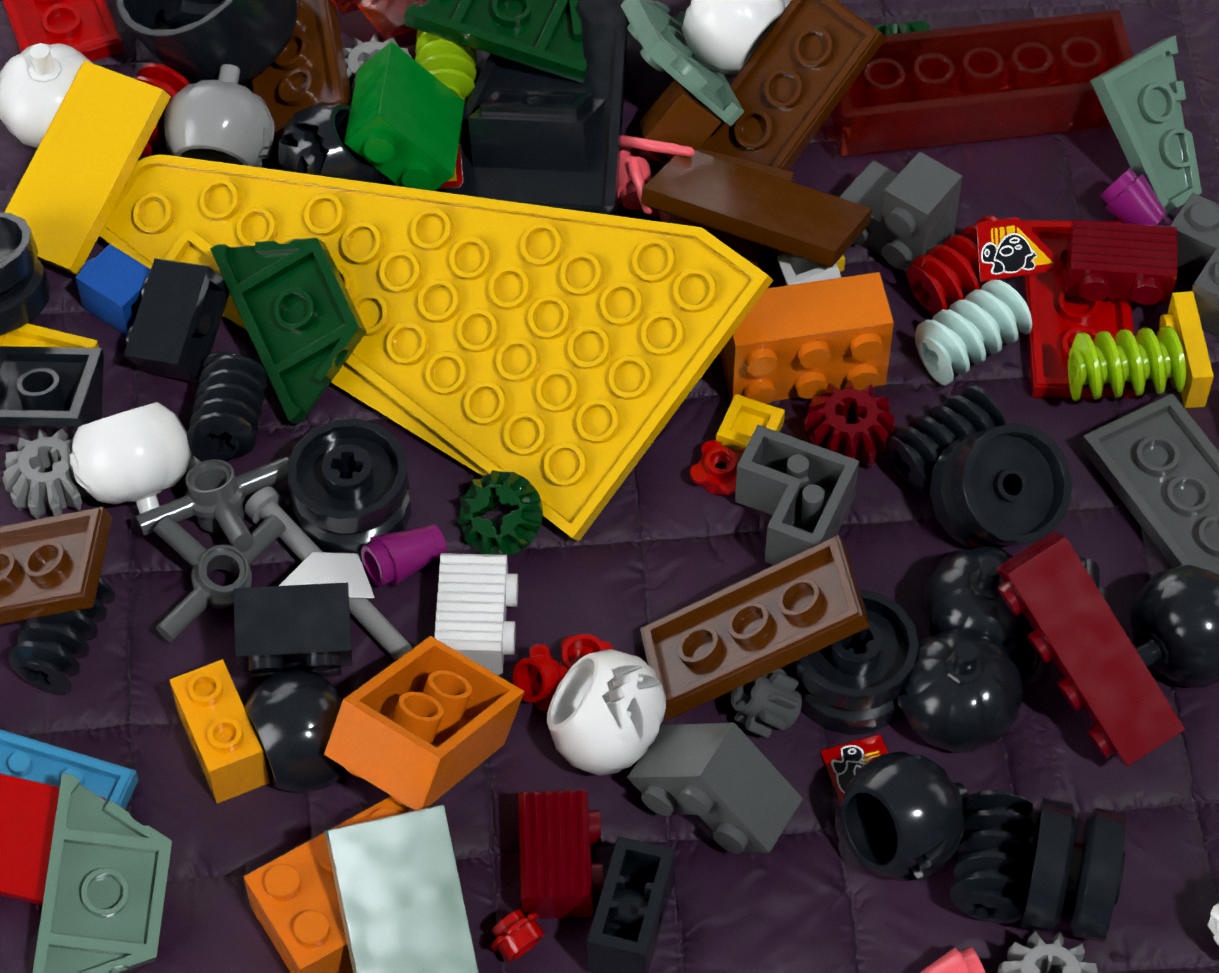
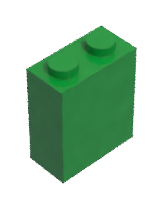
[344,41,465,191]

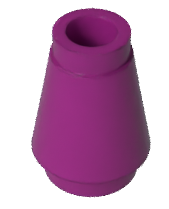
[1099,168,1173,226]
[361,524,447,587]

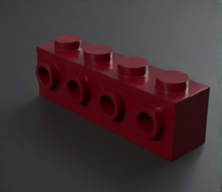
[996,531,1185,767]

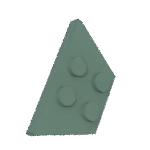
[621,0,744,126]
[33,773,172,973]

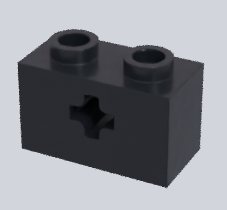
[587,836,676,973]

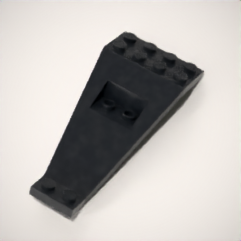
[435,0,629,216]

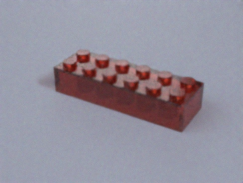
[831,10,1133,156]

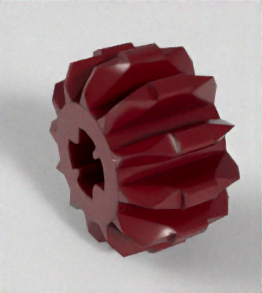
[804,379,896,469]

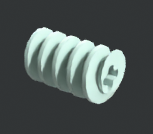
[915,280,1033,386]

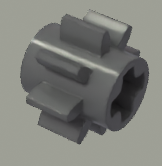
[731,669,802,738]

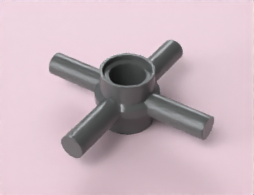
[135,453,289,552]
[153,514,286,642]

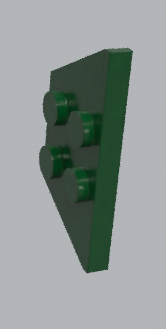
[404,0,587,84]
[210,238,367,425]

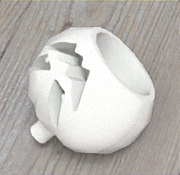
[682,0,785,75]
[0,43,92,148]
[69,402,191,514]
[546,649,666,776]

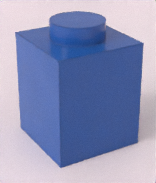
[75,244,151,336]

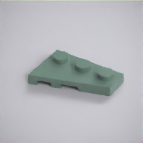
[1091,35,1202,214]

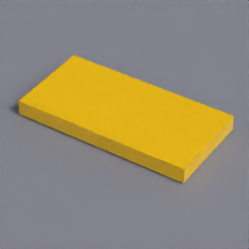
[4,60,171,275]

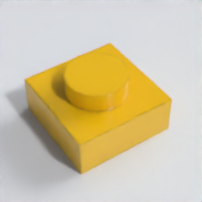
[716,394,785,451]

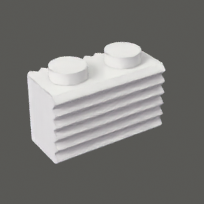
[434,553,518,675]

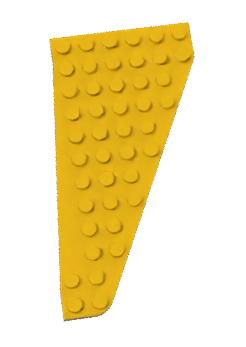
[99,155,773,541]

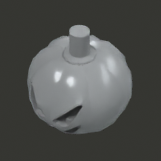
[164,64,275,167]

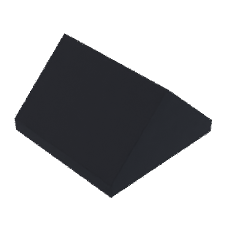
[0,346,104,430]

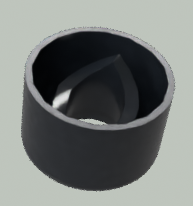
[116,0,298,85]

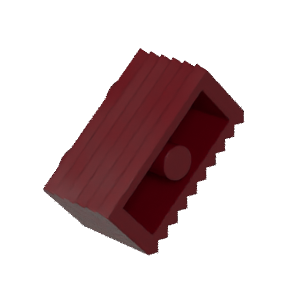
[1066,219,1178,305]
[518,789,604,919]

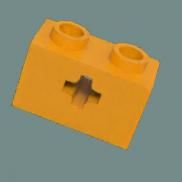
[170,659,270,804]

